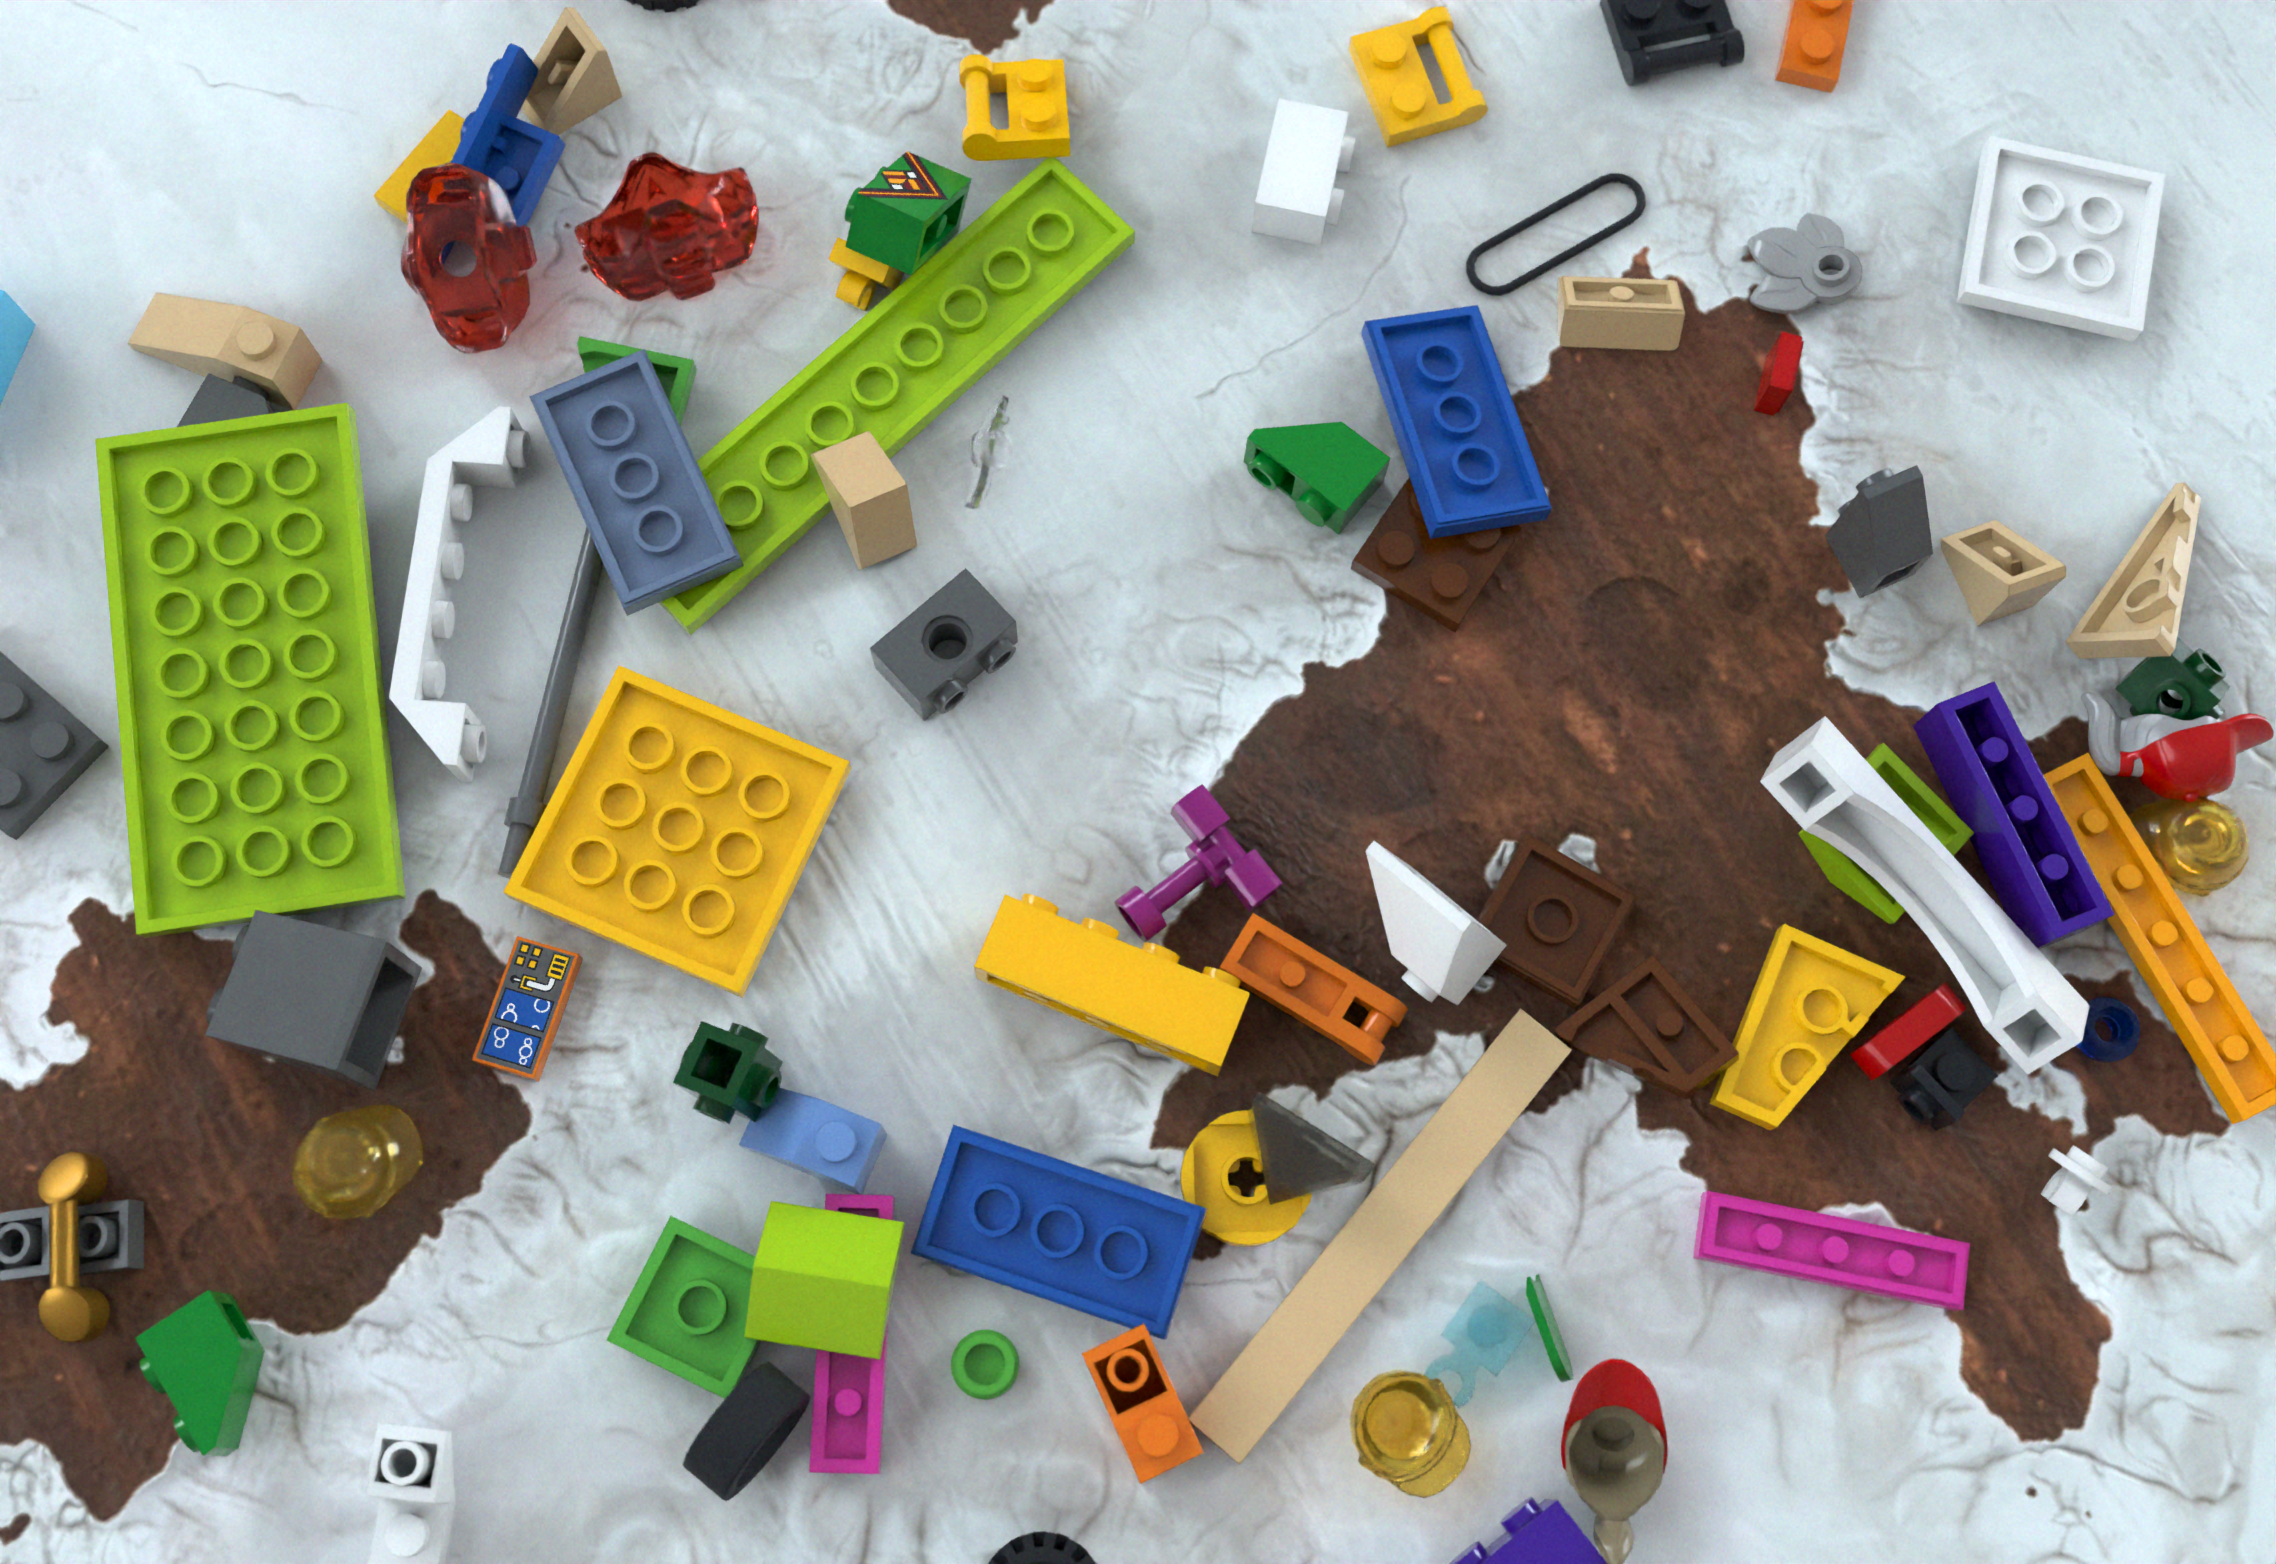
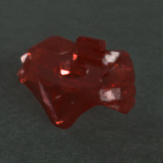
[574,152,759,302]
[400,163,538,354]

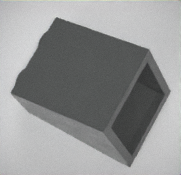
[205,910,422,1091]

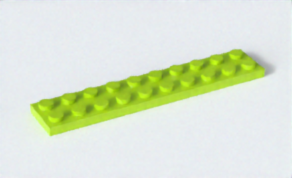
[659,157,1135,635]

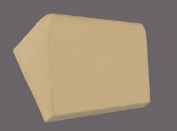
[1557,276,1685,351]

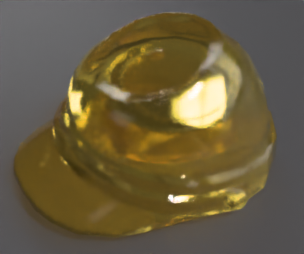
[2129,797,2249,897]
[292,1105,423,1220]
[1350,1369,1471,1498]

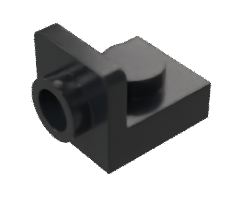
[1889,1027,1998,1131]

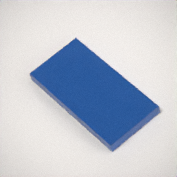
[1361,305,1552,539]
[911,1125,1208,1340]

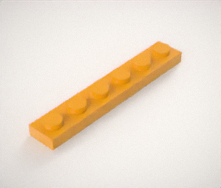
[2043,753,2276,1124]

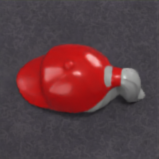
[2081,692,2274,803]

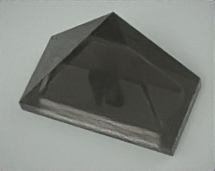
[1247,1092,1376,1205]

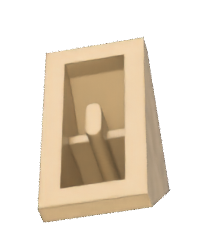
[521,7,622,135]
[810,431,917,570]
[1940,520,2066,626]

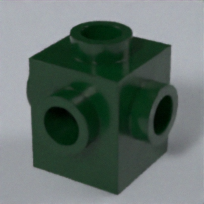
[2115,636,2230,720]
[673,1021,783,1125]

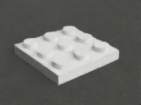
[1957,136,2165,342]

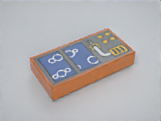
[472,936,583,1082]

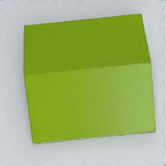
[1798,743,1974,924]
[744,1201,905,1360]

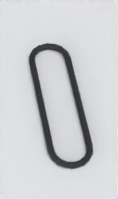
[1466,173,1645,295]

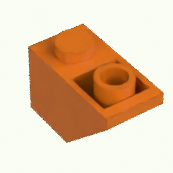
[1082,1324,1204,1484]

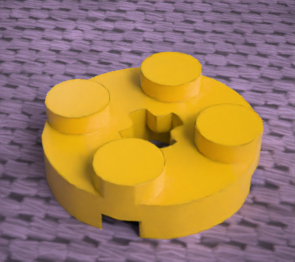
[1180,1110,1314,1247]

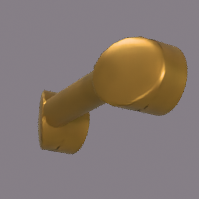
[37,1151,110,1343]

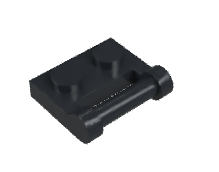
[1600,0,1745,86]

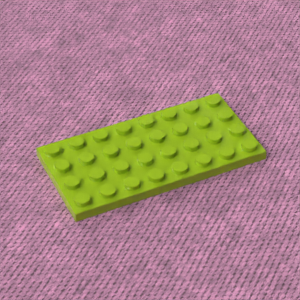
[95,403,406,938]

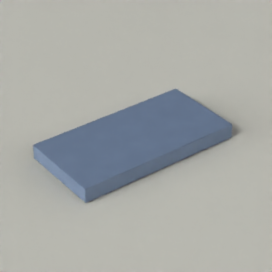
[529,349,744,616]

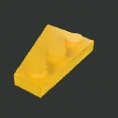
[1709,924,1905,1130]

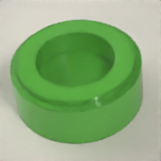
[951,1330,1019,1400]

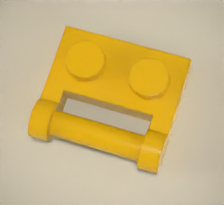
[1349,6,1488,148]
[959,54,1071,161]

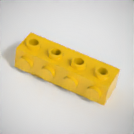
[974,893,1250,1077]

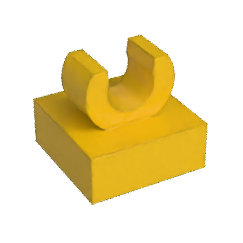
[828,237,904,311]

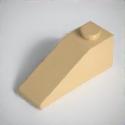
[128,292,323,410]

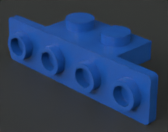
[405,43,566,279]

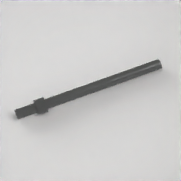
[498,526,603,879]

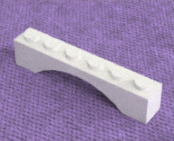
[1760,716,2090,1075]

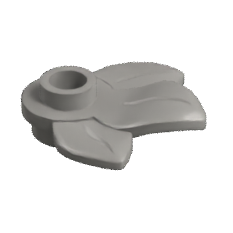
[1748,213,1862,314]

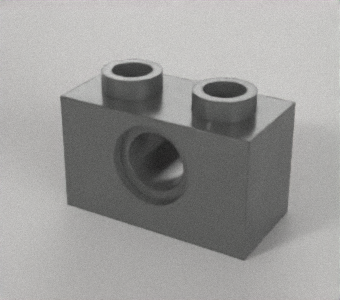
[870,568,1018,721]

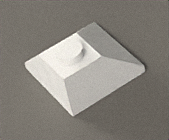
[1366,841,1507,1005]

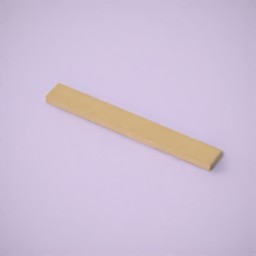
[1188,1008,1572,1465]

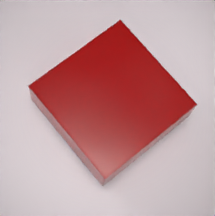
[1754,331,1804,416]

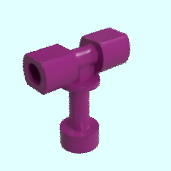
[1114,784,1283,942]

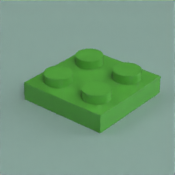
[606,1216,761,1399]

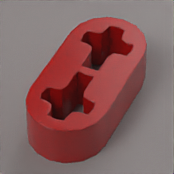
[1849,982,1968,1081]

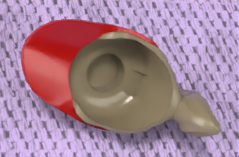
[1561,1358,1668,1564]

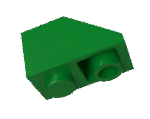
[1244,422,1391,535]
[135,1290,265,1456]

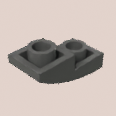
[0,1199,144,1283]

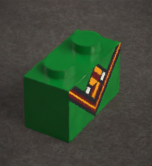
[845,151,971,275]

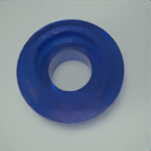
[2077,997,2140,1063]

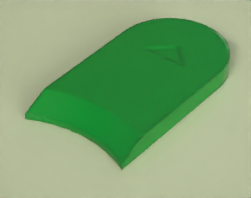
[1526,1274,1573,1383]

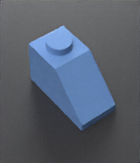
[739,1088,888,1195]

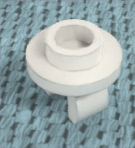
[2041,1145,2113,1216]

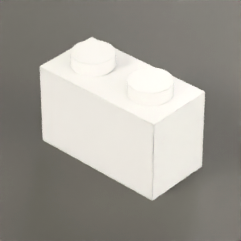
[1252,98,1356,246]

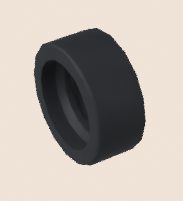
[683,1361,810,1501]

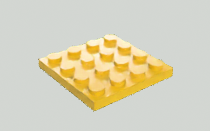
[503,665,852,998]

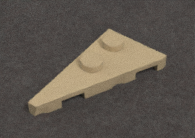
[2065,482,2201,659]

